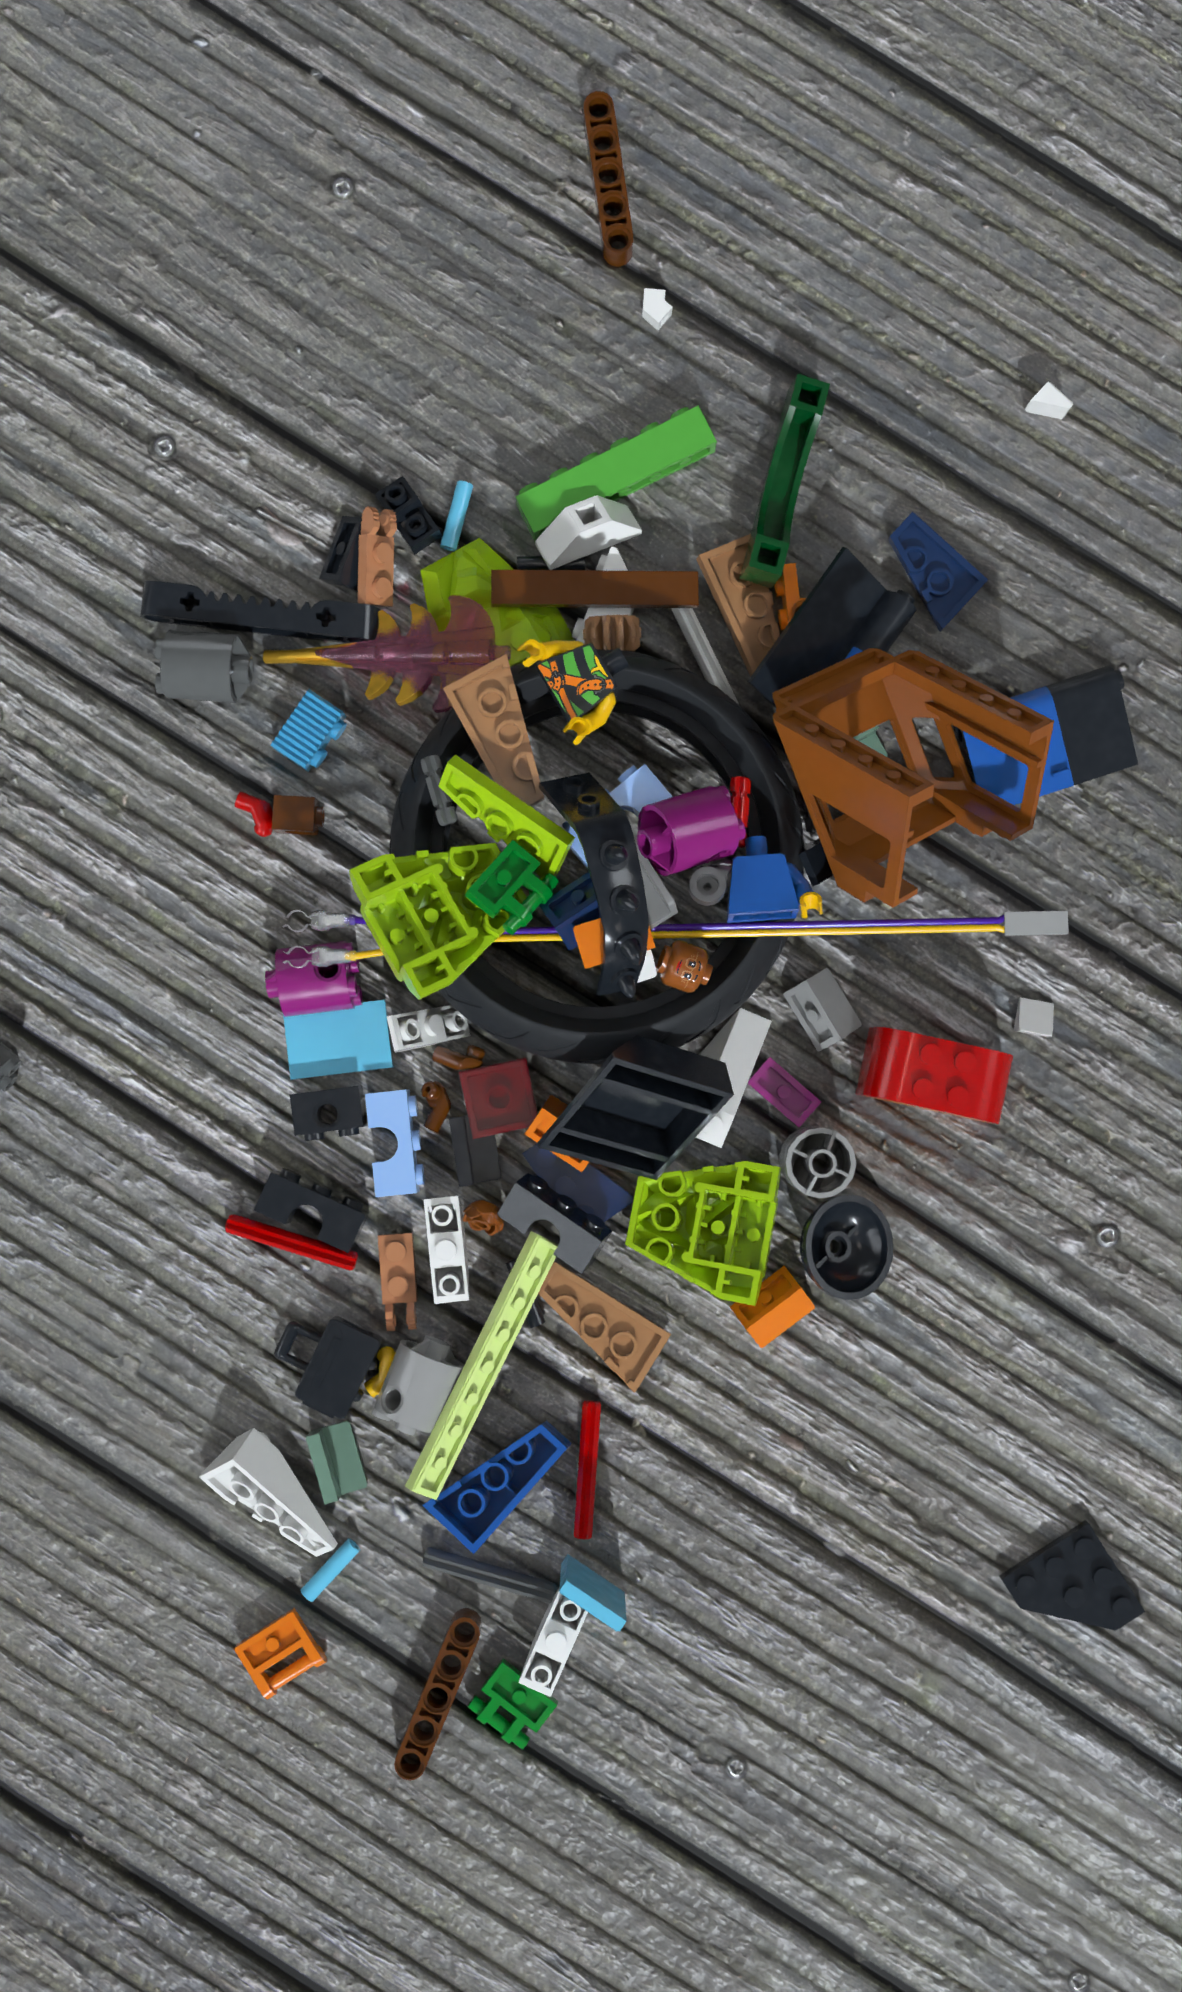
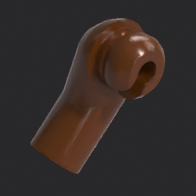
[432,1045,486,1070]
[421,1081,451,1133]

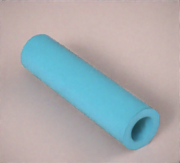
[440,481,473,552]
[300,1538,360,1602]

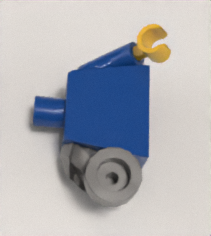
[689,836,823,923]

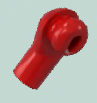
[235,791,273,837]

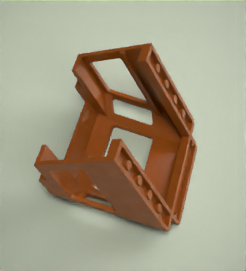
[773,648,1054,908]

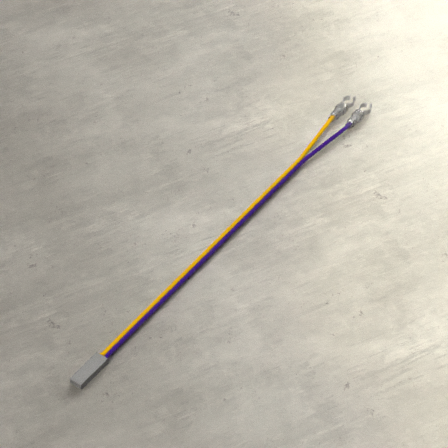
[282,910,1069,968]

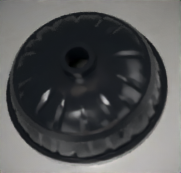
[800,1194,893,1300]

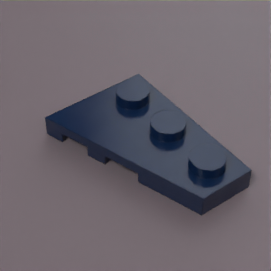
[888,512,988,632]
[522,1143,634,1222]

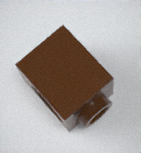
[272,795,325,835]

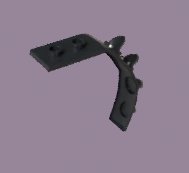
[539,772,649,998]

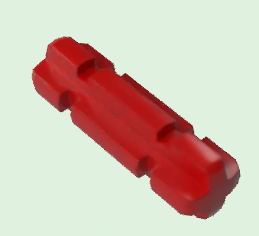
[730,776,751,848]

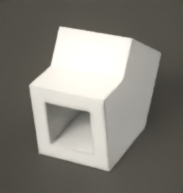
[642,288,673,330]

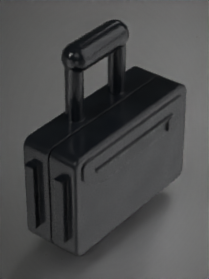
[274,1316,383,1419]

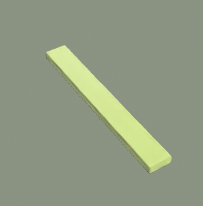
[405,1231,558,1500]

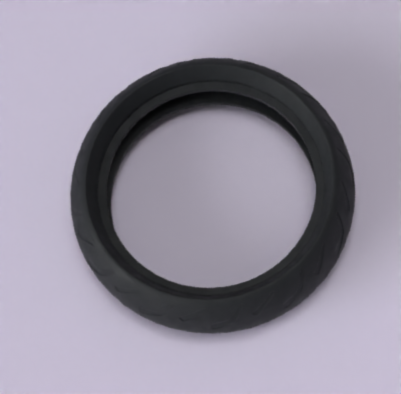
[389,649,804,1064]

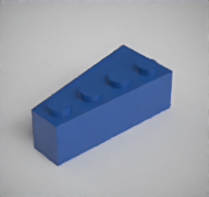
[423,1420,572,1554]

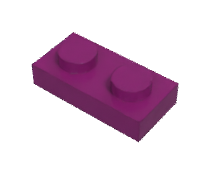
[747,1057,821,1128]

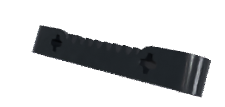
[140,581,381,645]

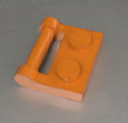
[234,1607,327,1700]

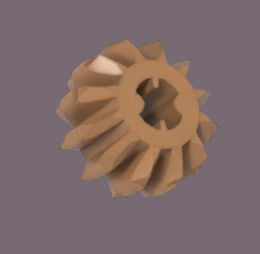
[583,615,642,651]

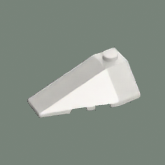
[696,1008,772,1148]
[199,1428,338,1557]

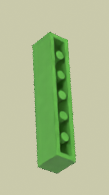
[515,405,717,542]

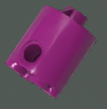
[637,786,746,876]
[265,941,363,1017]

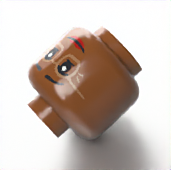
[656,940,713,993]

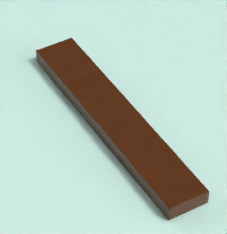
[491,570,699,608]

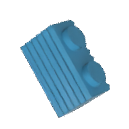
[271,689,347,772]

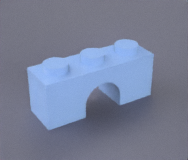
[562,764,673,871]
[365,1089,425,1197]

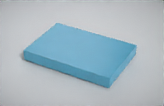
[283,1000,394,1080]
[559,1554,627,1632]

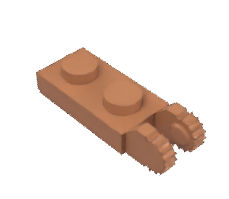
[358,506,397,607]
[378,1232,418,1331]

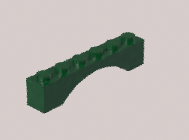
[739,374,830,588]

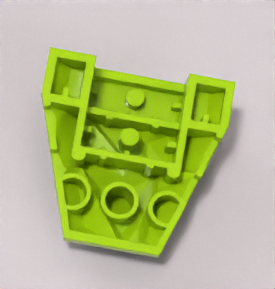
[420,538,575,686]
[349,843,527,1000]
[625,1161,781,1306]

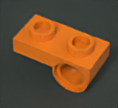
[774,563,806,630]

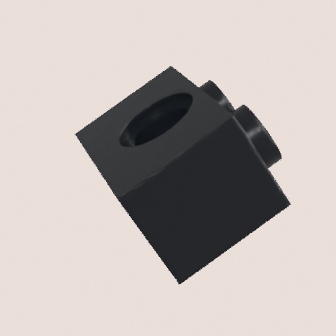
[290,1085,367,1141]

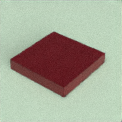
[459,1058,538,1139]

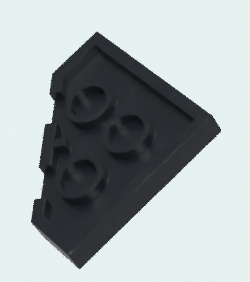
[999,1520,1145,1630]

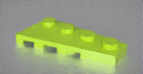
[438,755,575,880]

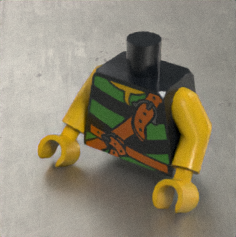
[517,639,629,745]

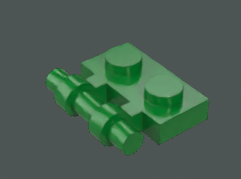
[465,840,559,935]
[467,1658,558,1749]

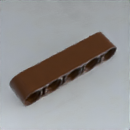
[583,91,633,267]
[394,1608,482,1781]

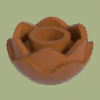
[463,1200,504,1236]

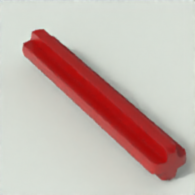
[225,1214,358,1271]
[574,1400,601,1540]

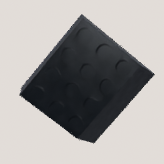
[538,1035,734,1180]

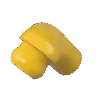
[364,1346,395,1398]

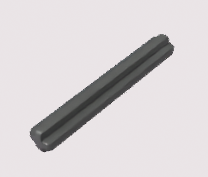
[422,1547,557,1603]

